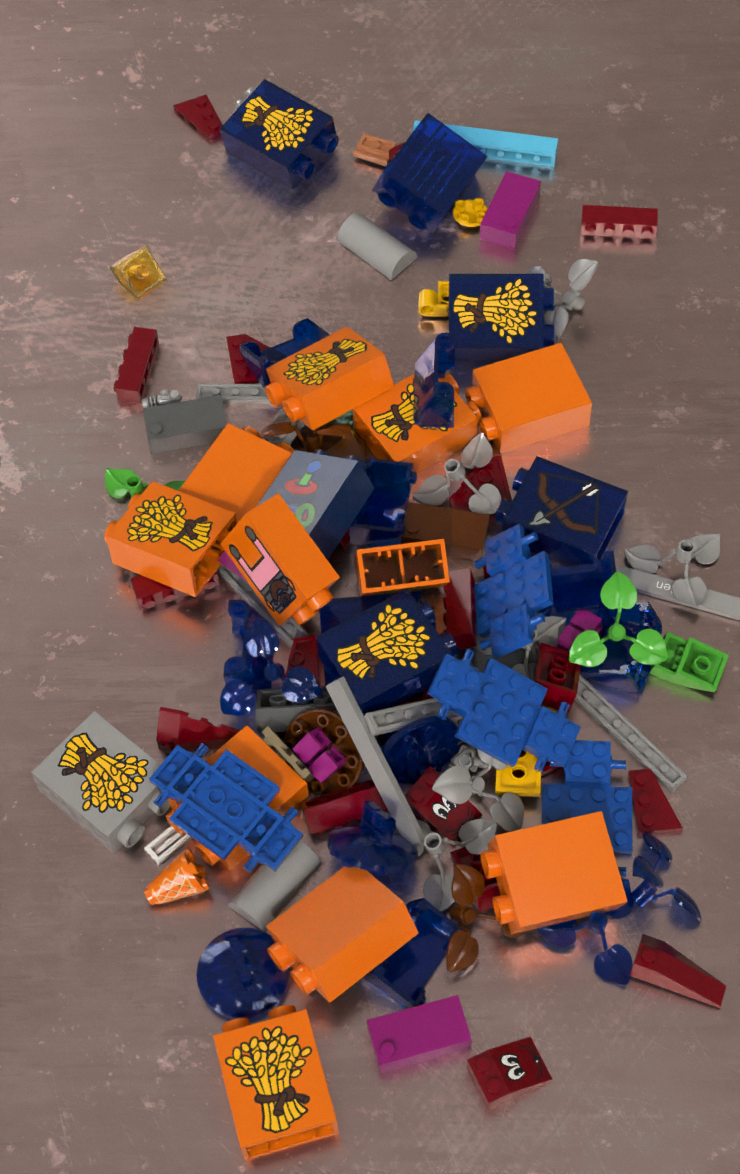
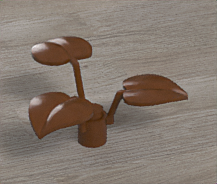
[260,422,352,453]
[446,864,527,972]

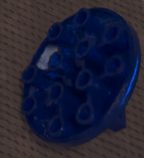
[381,716,460,784]
[327,801,418,876]
[197,928,290,1019]

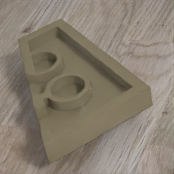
[262,726,314,782]

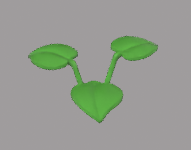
[105,468,185,498]
[569,572,668,667]

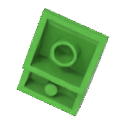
[649,632,729,692]

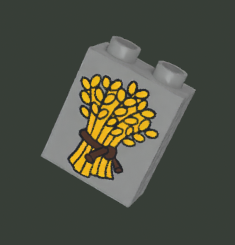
[31,711,170,854]

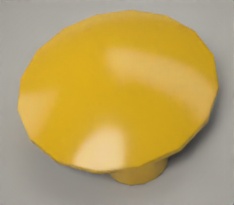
[453,198,488,227]

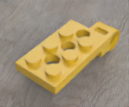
[418,281,505,317]
[495,749,541,797]

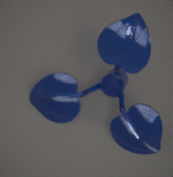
[220,618,322,716]
[630,831,701,923]
[537,879,634,985]

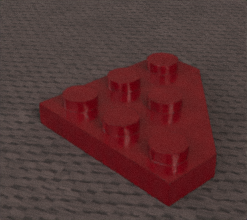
[226,334,287,384]
[449,456,513,513]

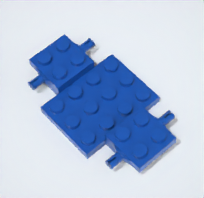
[474,524,554,659]
[427,649,581,772]
[542,740,633,877]
[149,743,303,873]

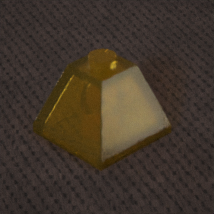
[109,245,166,298]

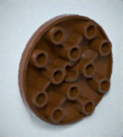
[284,708,365,795]

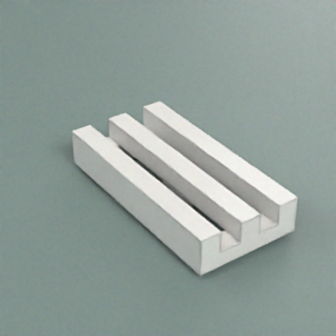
[144,826,193,866]

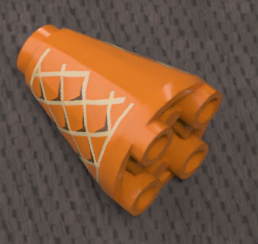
[144,849,210,906]

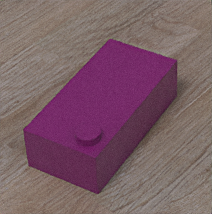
[480,171,541,249]
[366,995,472,1074]

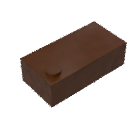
[401,502,490,561]

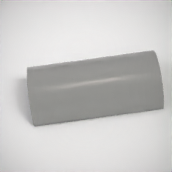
[337,212,417,280]
[228,840,321,932]

